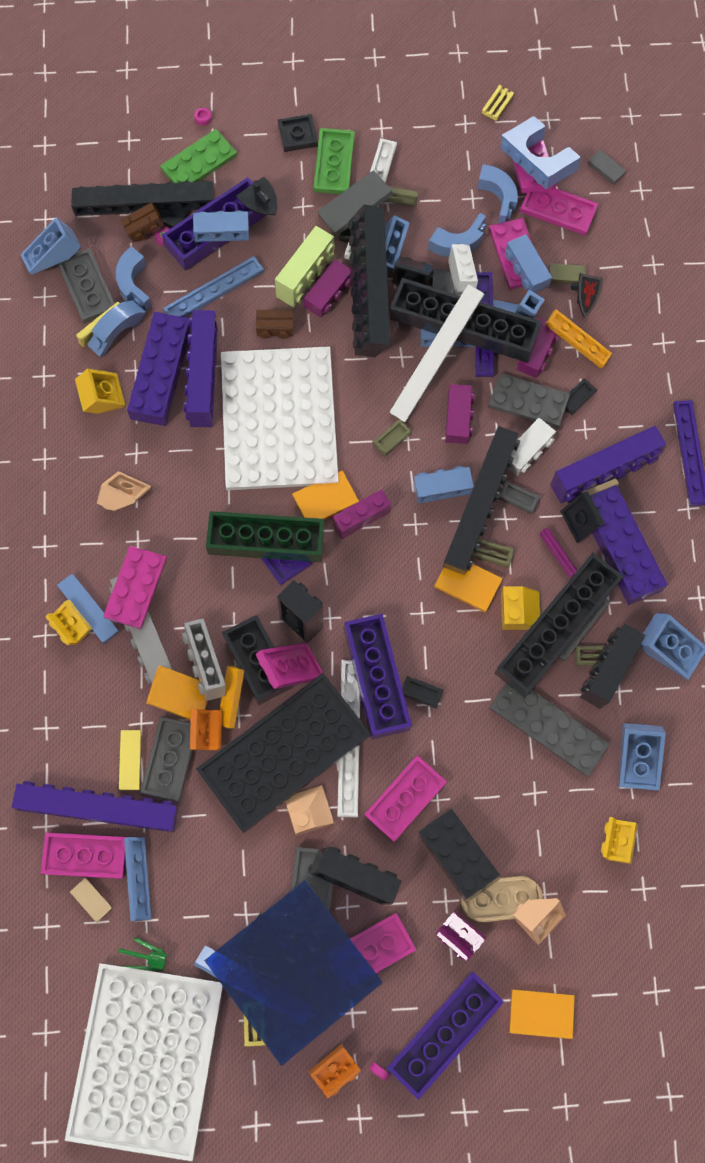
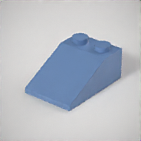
[20,217,81,274]
[639,613,705,680]
[619,723,666,790]

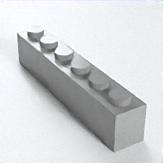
[109,577,172,684]

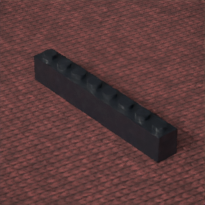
[71,180,215,216]
[443,426,521,575]

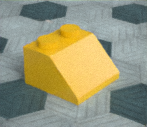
[75,368,126,414]
[501,586,540,630]

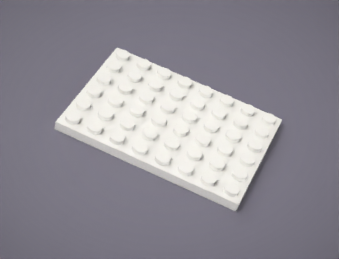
[221,347,338,490]
[65,963,224,1161]

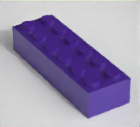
[162,177,267,271]
[184,310,218,427]
[127,312,191,426]
[550,426,666,503]
[590,485,668,606]
[343,614,412,740]
[386,971,504,1100]

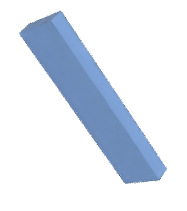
[57,574,119,644]
[124,837,151,922]

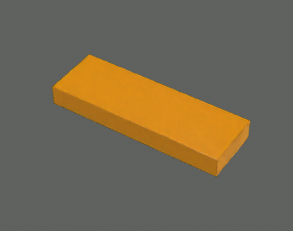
[220,666,244,728]

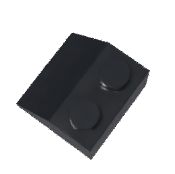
[393,256,434,286]

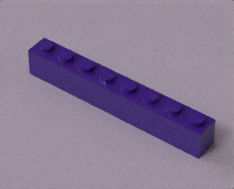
[11,781,178,832]

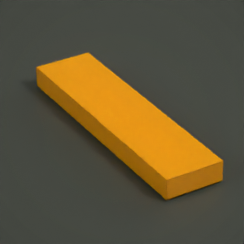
[544,309,612,369]

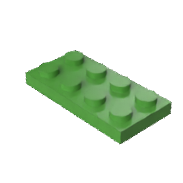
[313,128,355,194]
[160,129,237,183]

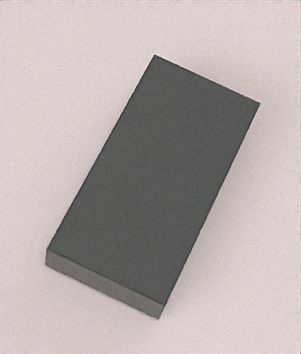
[588,150,626,185]
[498,481,540,514]

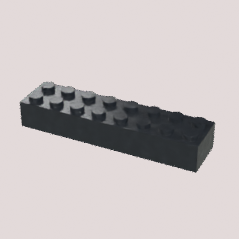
[348,204,390,358]
[390,278,542,363]
[494,552,624,698]

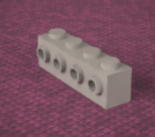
[182,619,226,701]

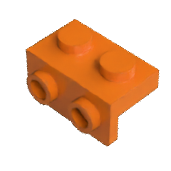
[190,709,222,751]
[308,1044,361,1098]

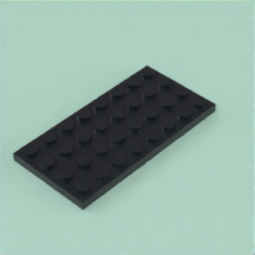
[196,673,371,833]

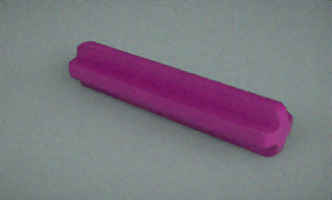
[540,528,578,578]

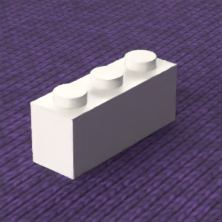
[448,244,478,296]
[507,418,556,477]

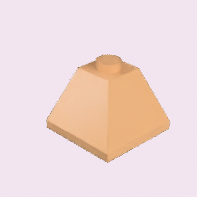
[97,471,152,511]
[285,785,334,836]
[514,898,566,945]

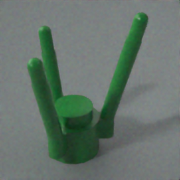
[118,937,167,972]

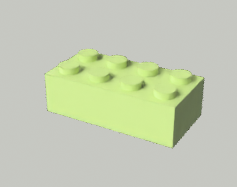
[275,226,335,307]

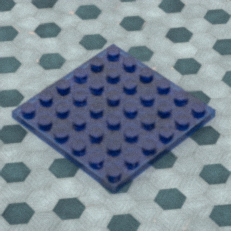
[204,880,383,1066]

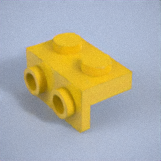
[45,600,93,646]
[601,817,638,864]

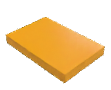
[292,470,359,520]
[434,564,502,613]
[146,665,207,720]
[509,990,575,1039]

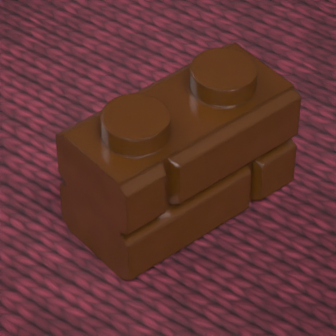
[121,202,165,242]
[256,310,293,339]

